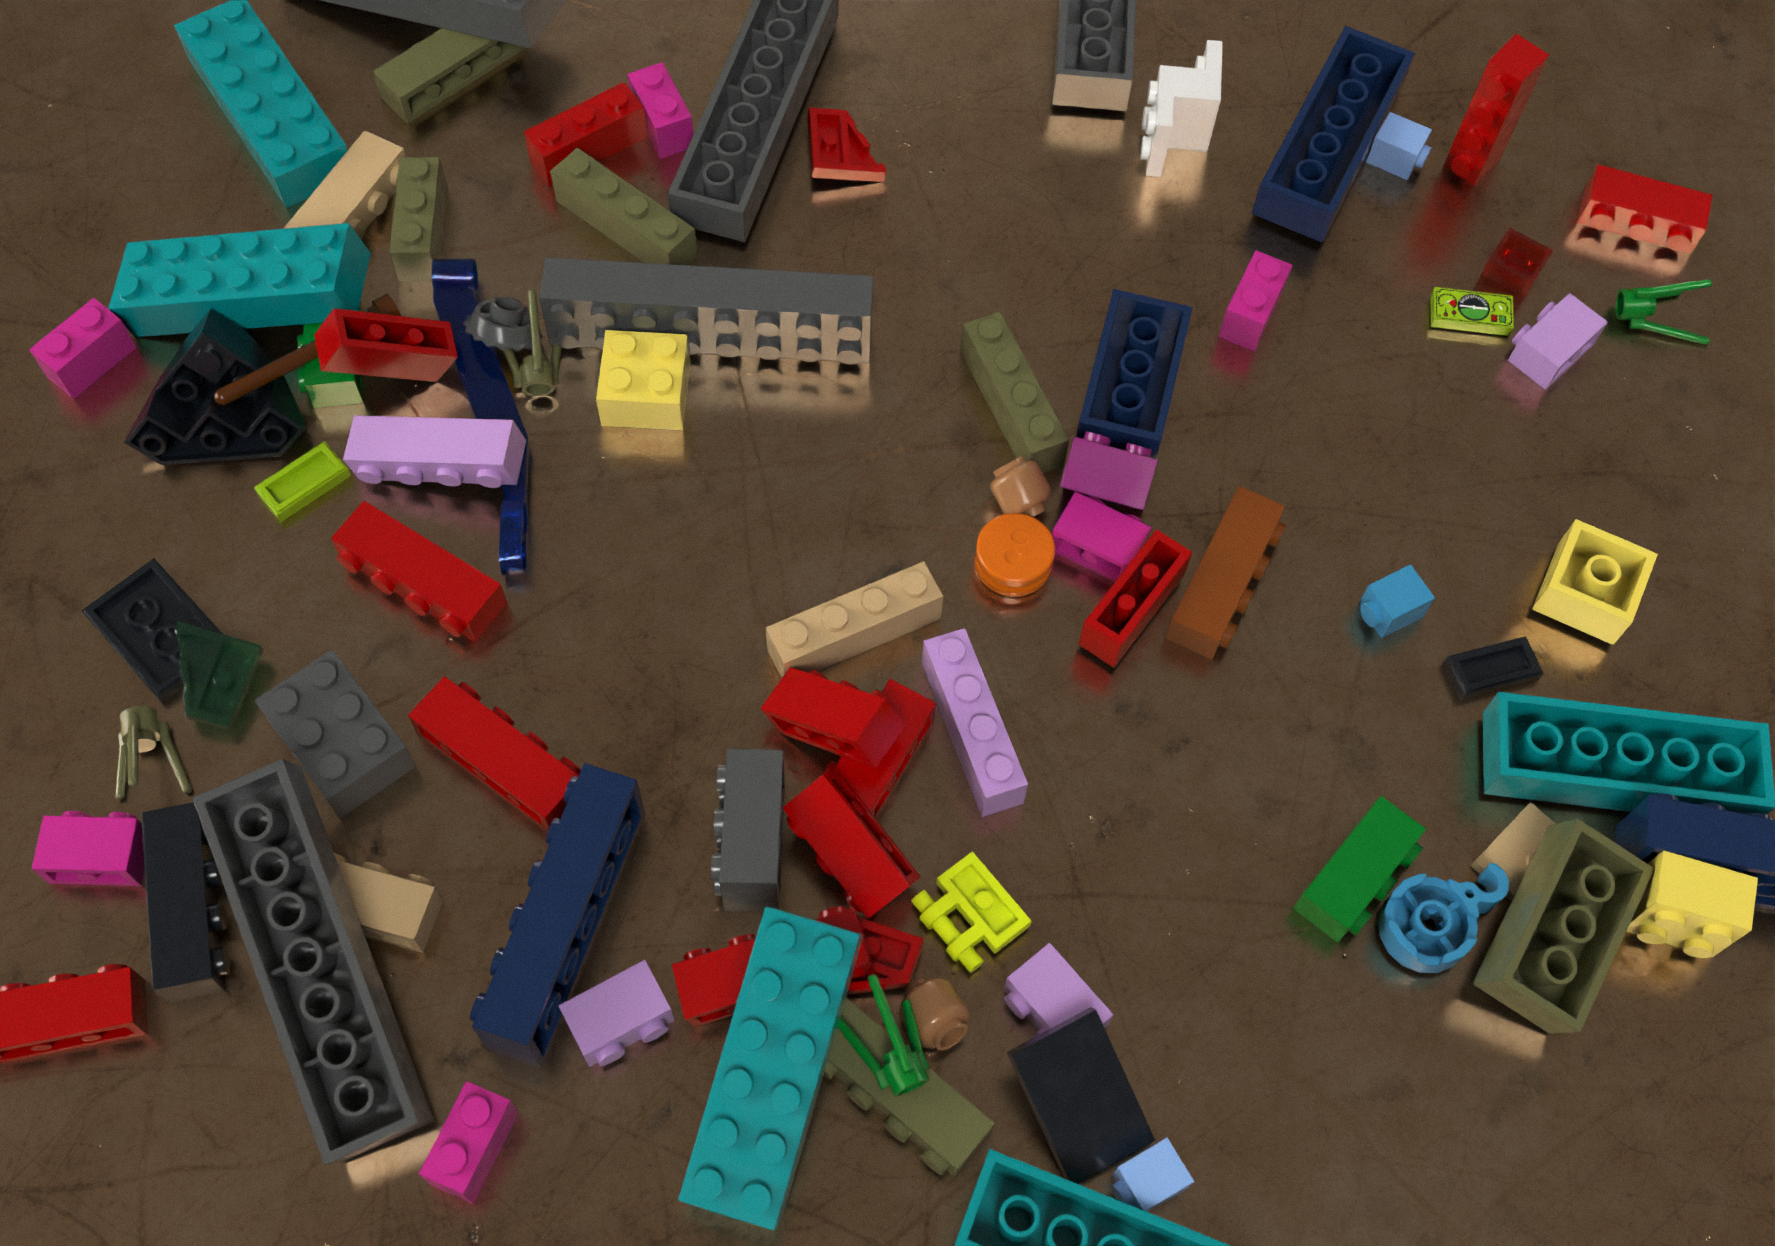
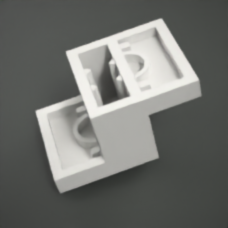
[1140,40,1223,177]

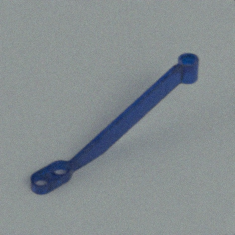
[432,258,529,576]

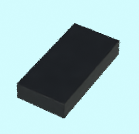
[1443,636,1544,701]

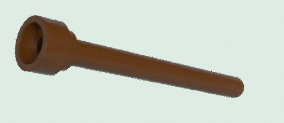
[214,294,401,405]

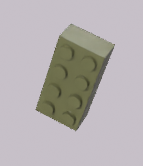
[1472,818,1655,1034]

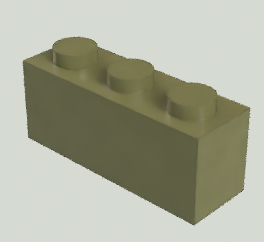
[389,157,448,282]

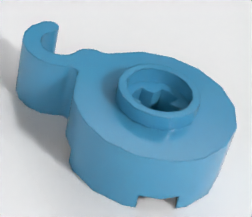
[1378,863,1509,973]

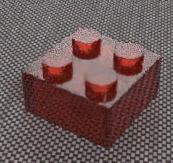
[1481,228,1554,298]

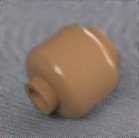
[990,456,1052,517]
[899,978,970,1050]

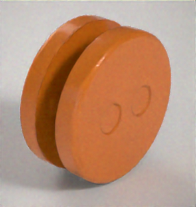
[975,513,1055,597]

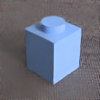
[1366,112,1432,180]
[1111,1138,1195,1213]

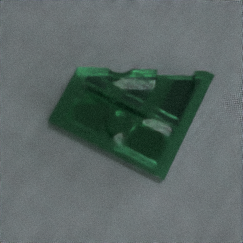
[175,621,263,732]

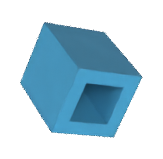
[1358,564,1435,638]

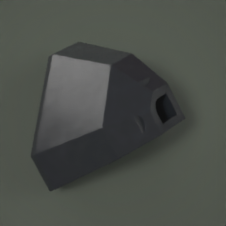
[124,308,306,465]

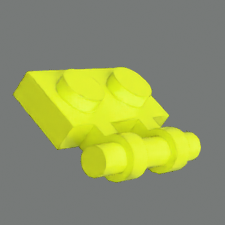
[911,851,1032,973]

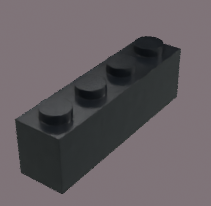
[141,802,230,1003]

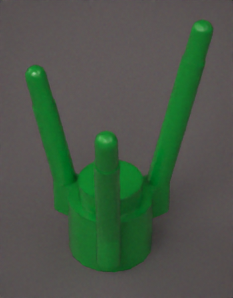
[1615,279,1713,345]
[838,974,930,1097]

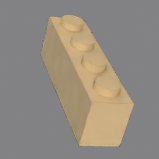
[283,130,406,239]
[765,561,943,678]
[334,853,443,953]

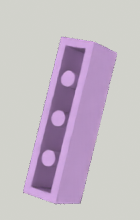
[343,415,526,488]
[921,628,1028,817]

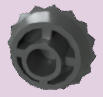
[463,296,544,352]

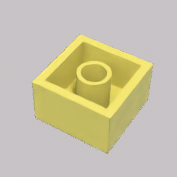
[596,330,691,430]
[1532,519,1658,645]
[1626,850,1758,958]

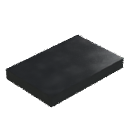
[82,558,235,703]
[1007,1007,1156,1184]

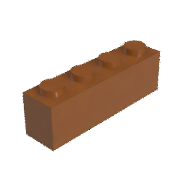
[1165,486,1286,660]

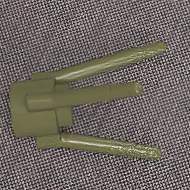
[504,289,562,397]
[115,706,192,800]

